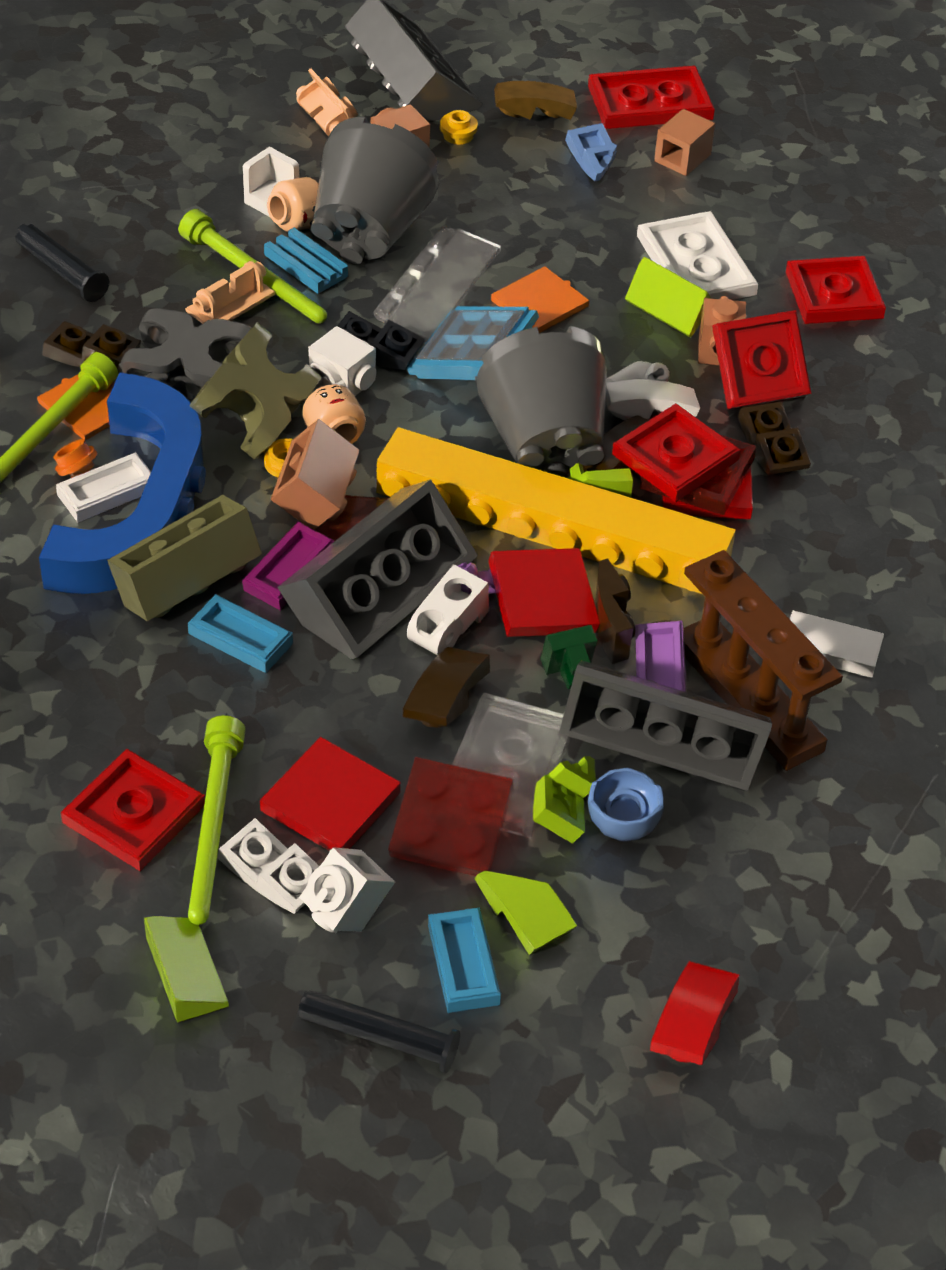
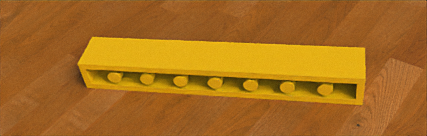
[376,427,736,594]

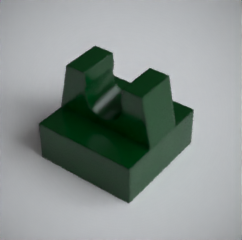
[540,625,598,689]

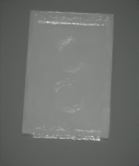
[436,692,571,839]

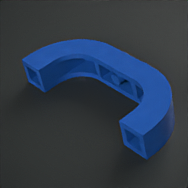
[39,372,206,594]

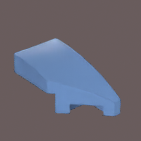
[565,123,617,181]

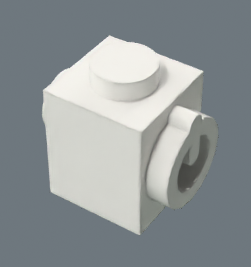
[309,326,377,396]
[299,847,395,933]

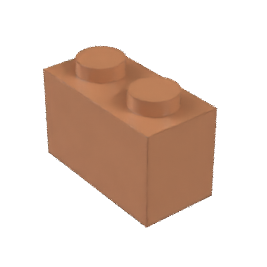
[271,418,359,530]

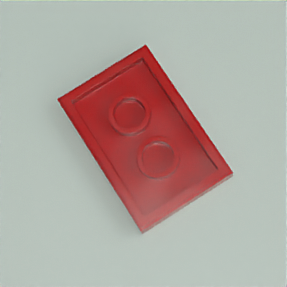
[588,65,715,129]

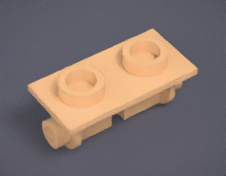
[296,69,358,136]
[185,261,275,324]

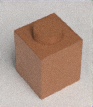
[654,109,715,176]

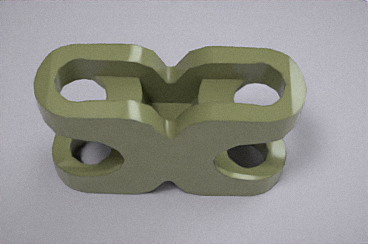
[189,322,322,460]

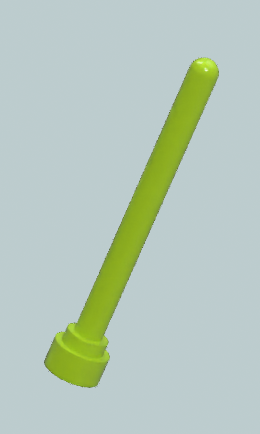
[178,209,327,324]
[0,352,119,483]
[188,715,246,925]

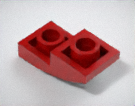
[650,961,740,1065]

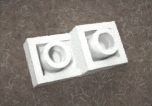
[605,379,700,420]
[217,818,320,914]

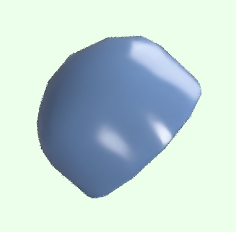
[588,767,664,841]

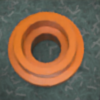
[53,439,98,478]

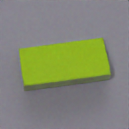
[625,257,711,338]
[144,916,229,1023]

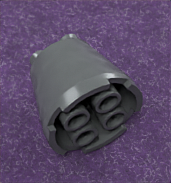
[311,117,440,264]
[475,326,607,478]

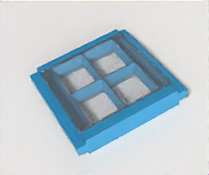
[407,306,539,380]

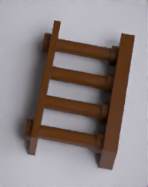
[684,550,843,771]

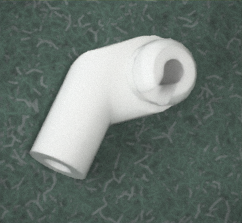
[606,361,670,383]

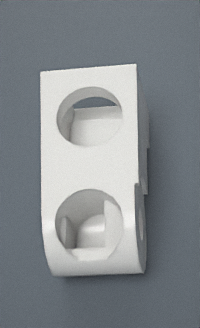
[407,564,490,656]

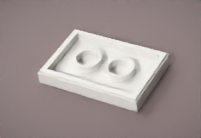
[637,211,758,300]

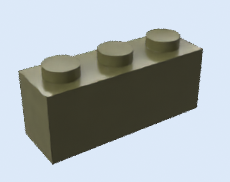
[107,495,262,621]

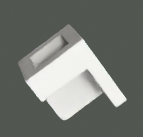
[243,146,299,217]

